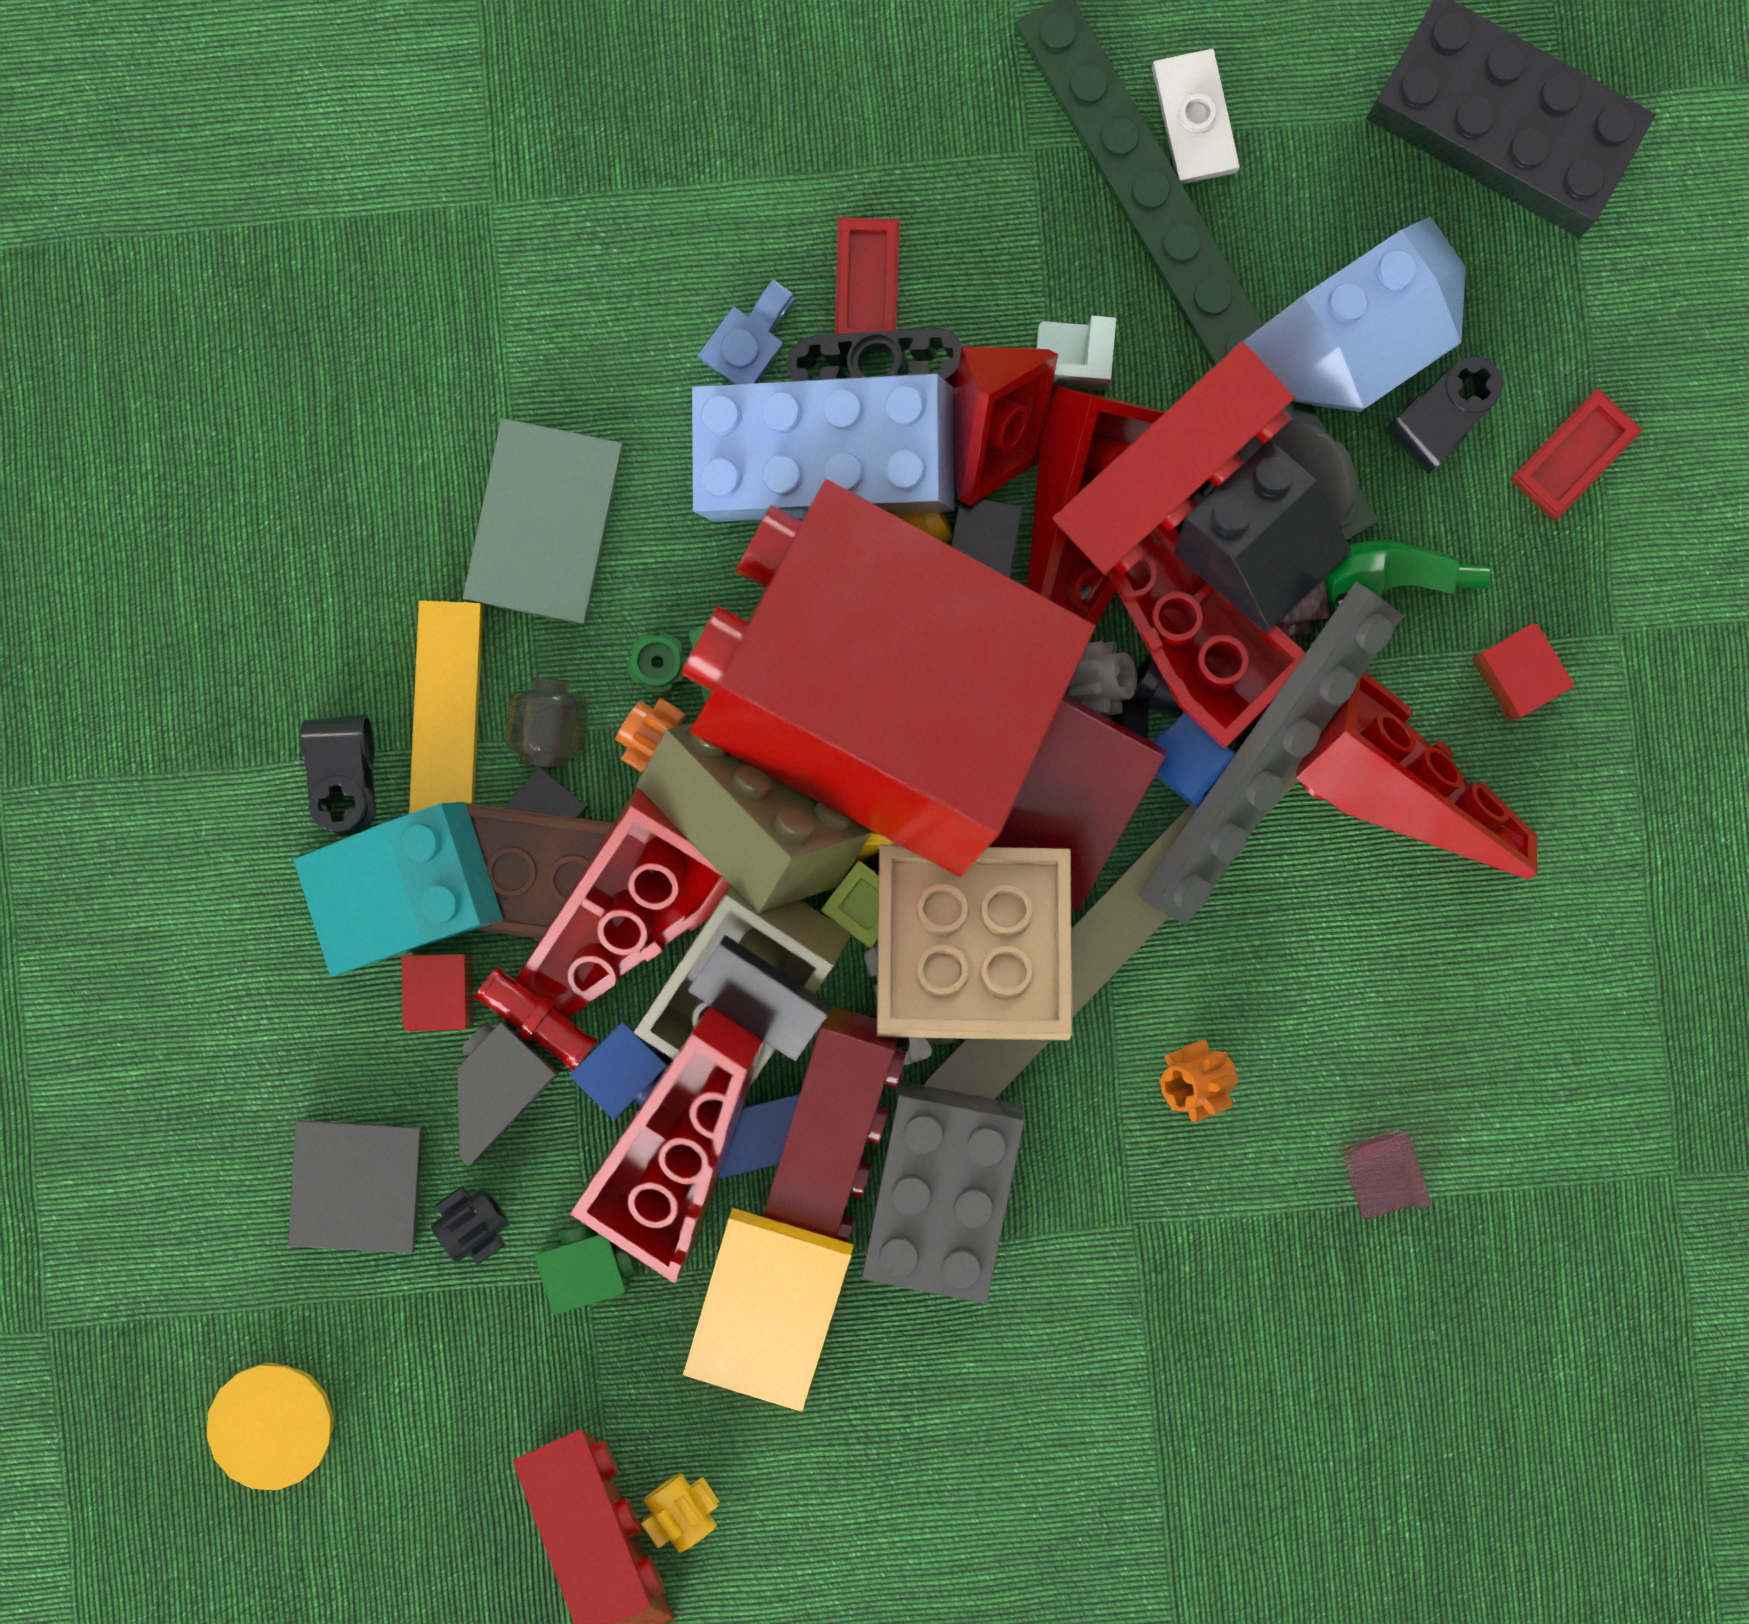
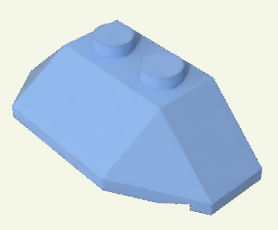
[1244,216,1466,412]

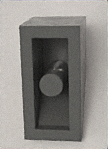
[457,1021,562,1166]

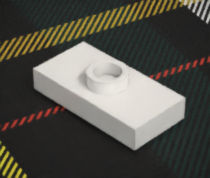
[1152,48,1240,184]

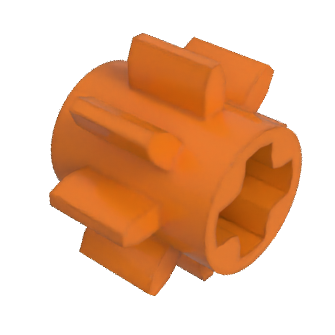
[615,697,687,773]
[1159,1039,1239,1122]

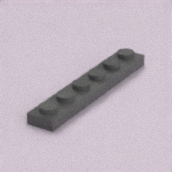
[1138,582,1403,926]

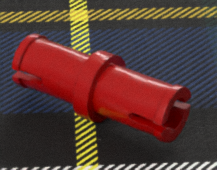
[474,966,598,1071]

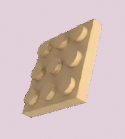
[877,845,1072,1040]

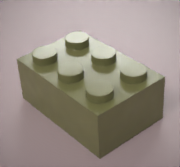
[636,722,872,914]
[633,886,851,1087]

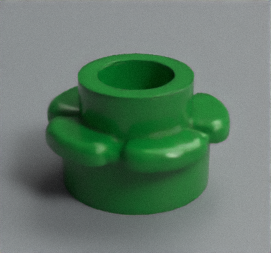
[627,633,688,693]

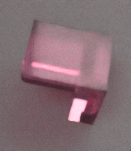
[1339,1130,1431,1219]

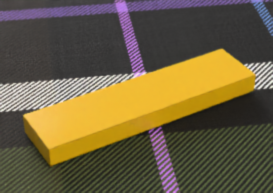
[409,601,484,814]

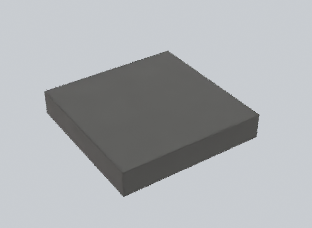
[288,1120,423,1253]

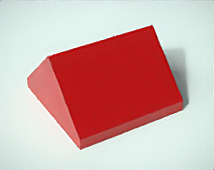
[953,346,1058,506]

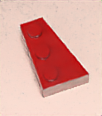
[512,1429,675,1624]

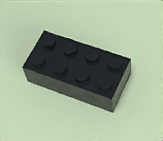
[1366,0,1656,239]

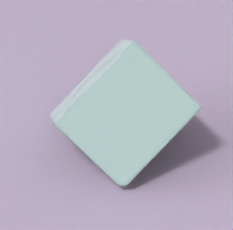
[1036,315,1116,390]

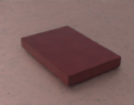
[988,695,1168,912]

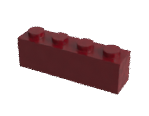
[763,1006,907,1243]

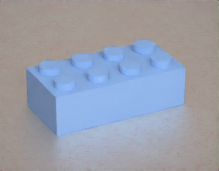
[692,374,954,522]

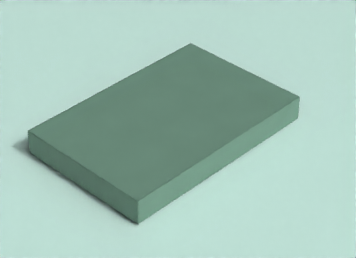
[463,418,624,626]

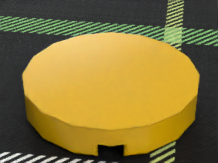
[207,1363,334,1490]

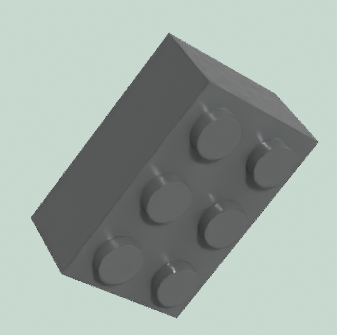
[862,1081,1024,1304]

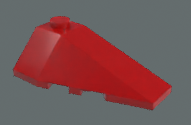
[1027,385,1165,625]
[1107,523,1306,749]
[1296,672,1537,880]
[515,787,731,1018]

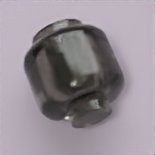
[506,678,589,768]

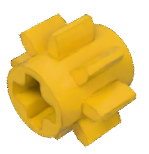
[641,1473,720,1553]

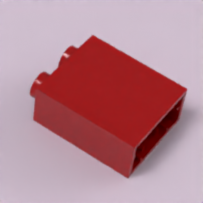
[681,478,1096,877]

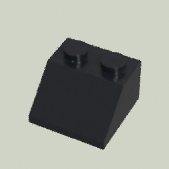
[1173,440,1351,635]

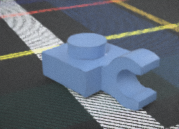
[698,280,795,385]

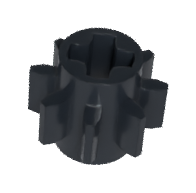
[431,1186,510,1265]

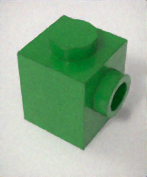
[535,1223,637,1316]

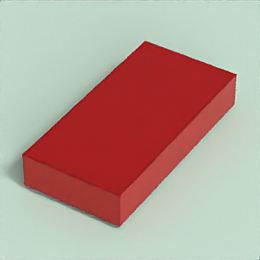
[835,217,900,334]
[1509,388,1642,522]

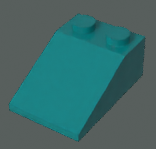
[293,802,503,977]

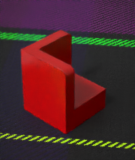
[1472,623,1575,722]
[402,954,474,1031]

